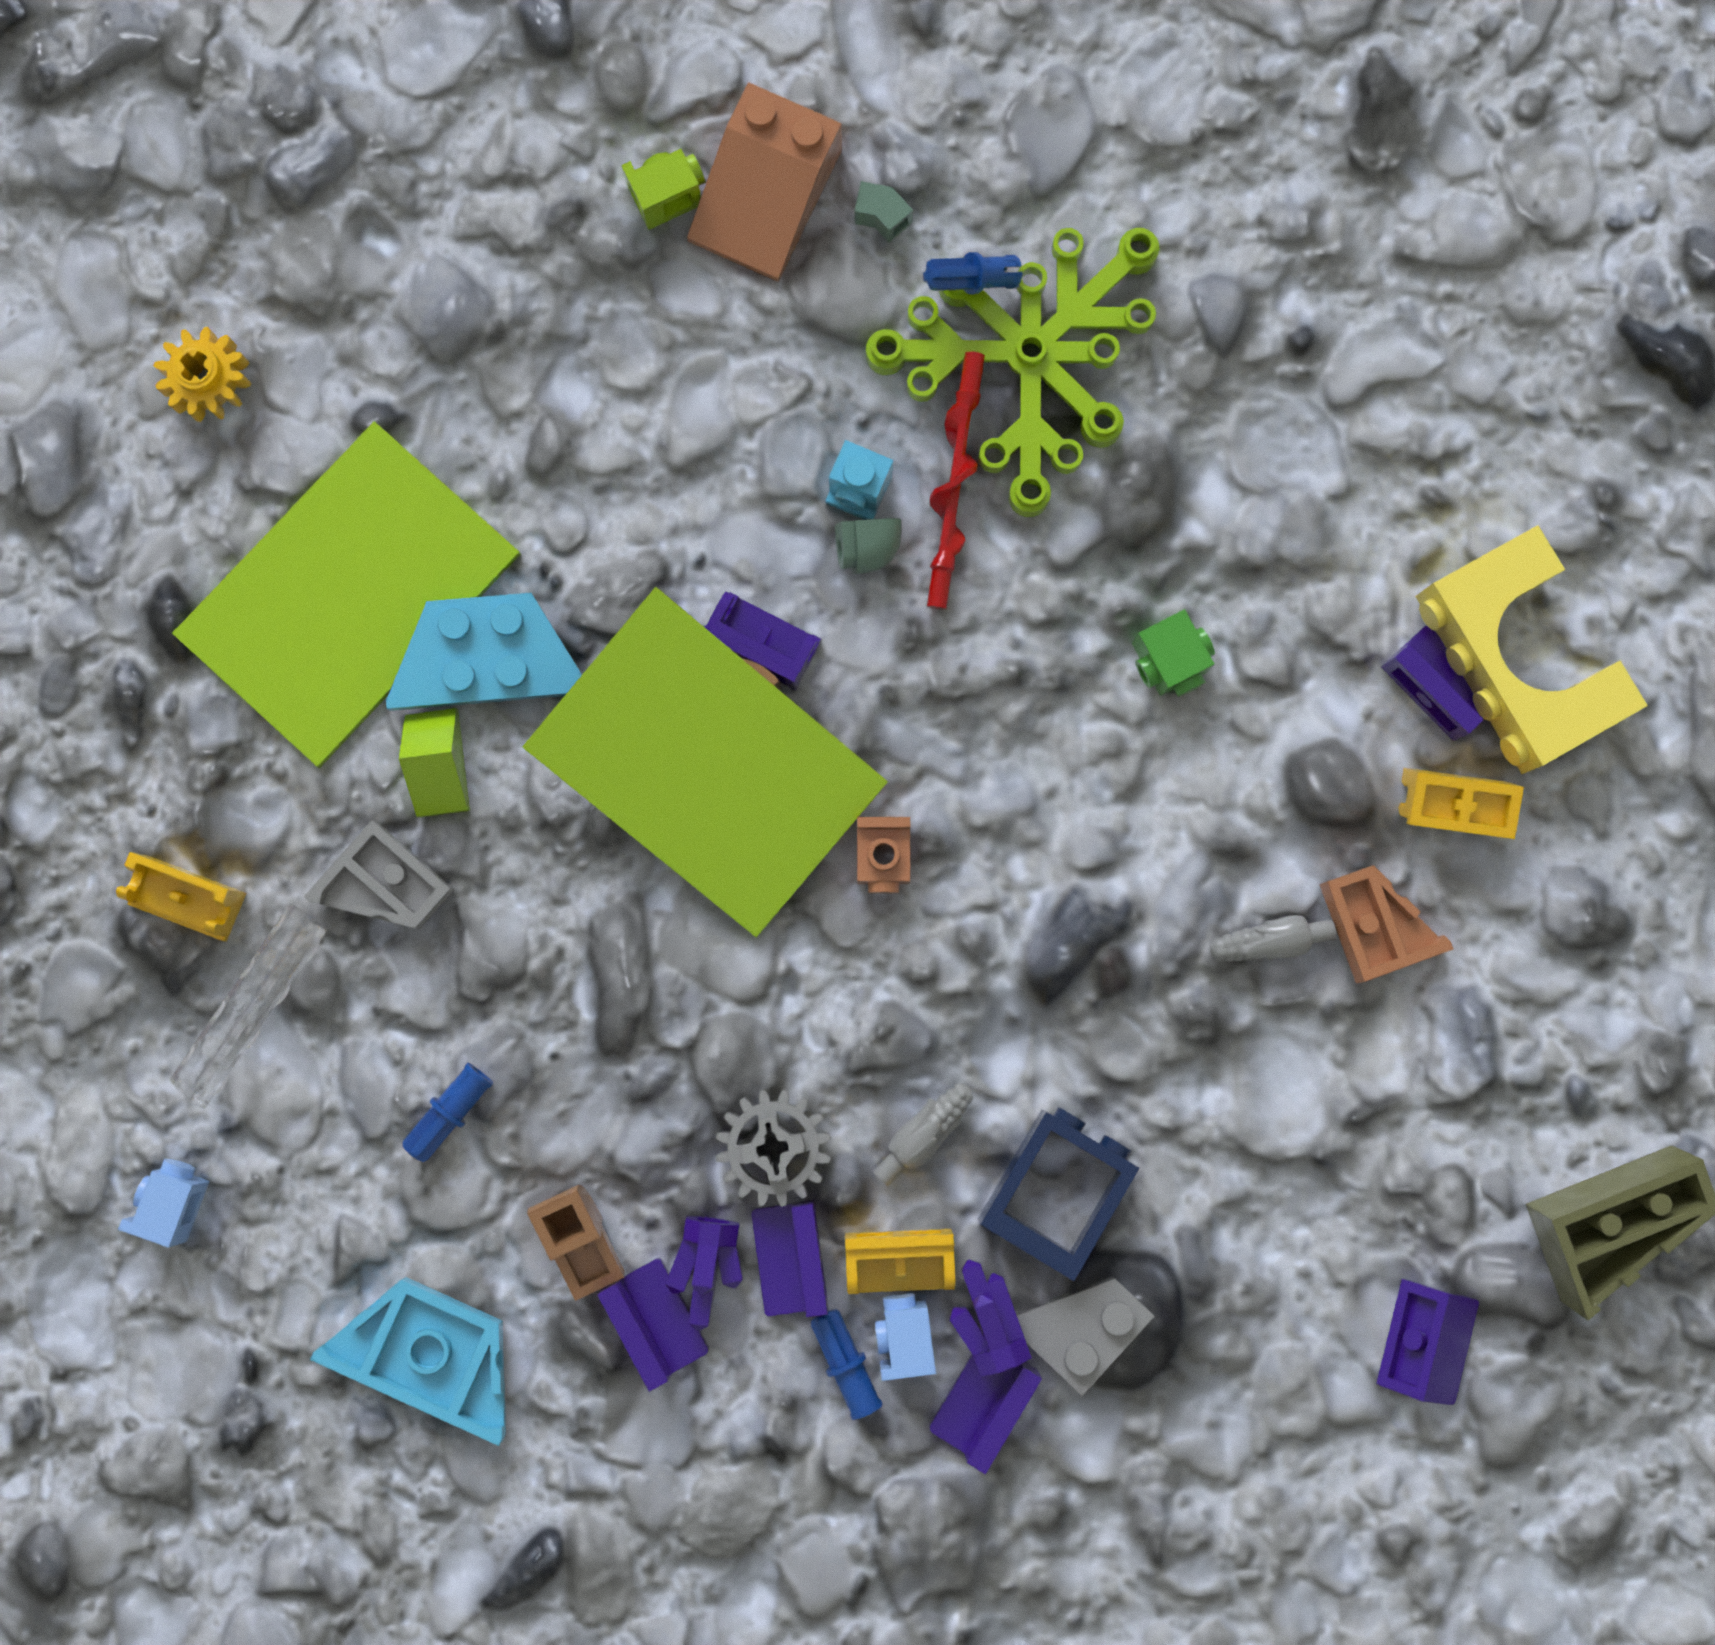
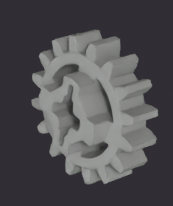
[715,1089,831,1206]

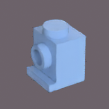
[118,1159,210,1248]
[875,1293,936,1381]

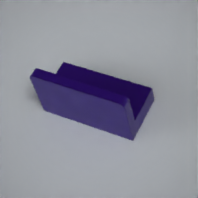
[1381,626,1484,741]
[751,1200,829,1317]
[597,1258,709,1392]
[1376,1279,1479,1405]
[929,1354,1042,1475]

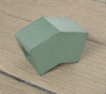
[854,181,913,243]

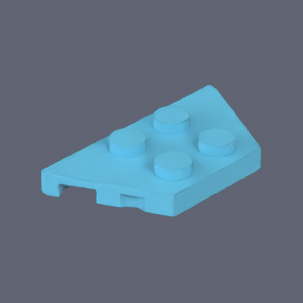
[386,593,582,711]
[310,1277,506,1446]

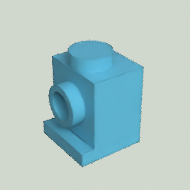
[825,440,893,520]

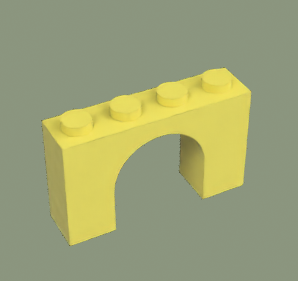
[1415,525,1648,774]

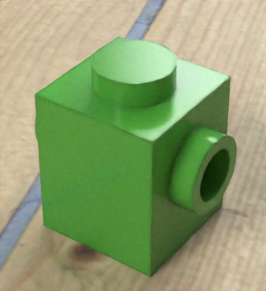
[1131,609,1215,697]

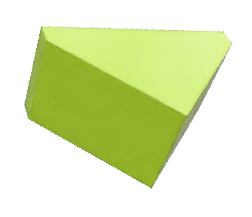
[399,708,470,818]

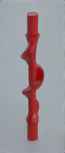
[927,351,985,610]

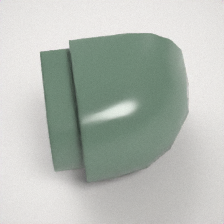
[834,518,902,575]

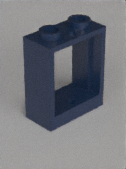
[977,1107,1140,1281]

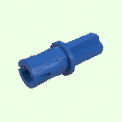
[923,252,1022,294]
[402,1062,493,1162]
[811,1309,883,1420]

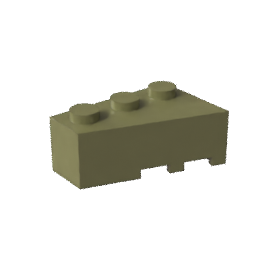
[1525,1145,1715,1321]

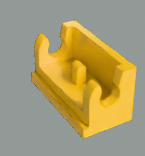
[1398,768,1524,839]
[116,852,247,942]
[845,1228,956,1294]

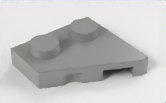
[304,820,454,929]
[1016,1276,1155,1396]

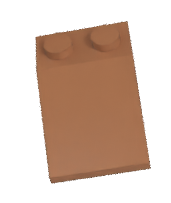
[687,82,842,282]

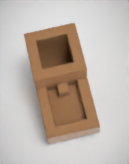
[527,1184,625,1301]

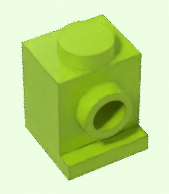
[621,148,706,230]

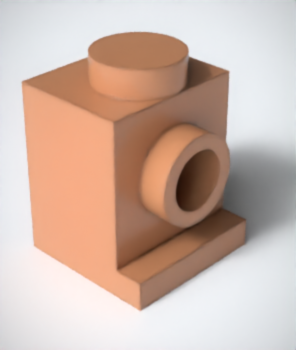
[857,817,910,894]

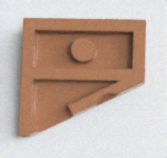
[1319,865,1454,984]

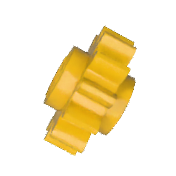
[153,327,251,422]

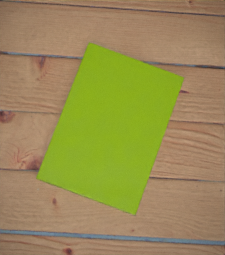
[172,421,521,768]
[522,587,888,938]

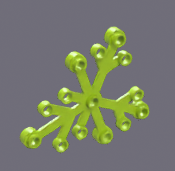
[866,228,1160,517]

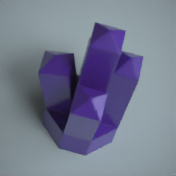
[665,1216,744,1331]
[949,1259,1032,1377]

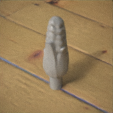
[1210,915,1336,962]
[873,1083,973,1186]

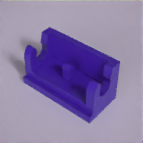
[705,591,822,691]

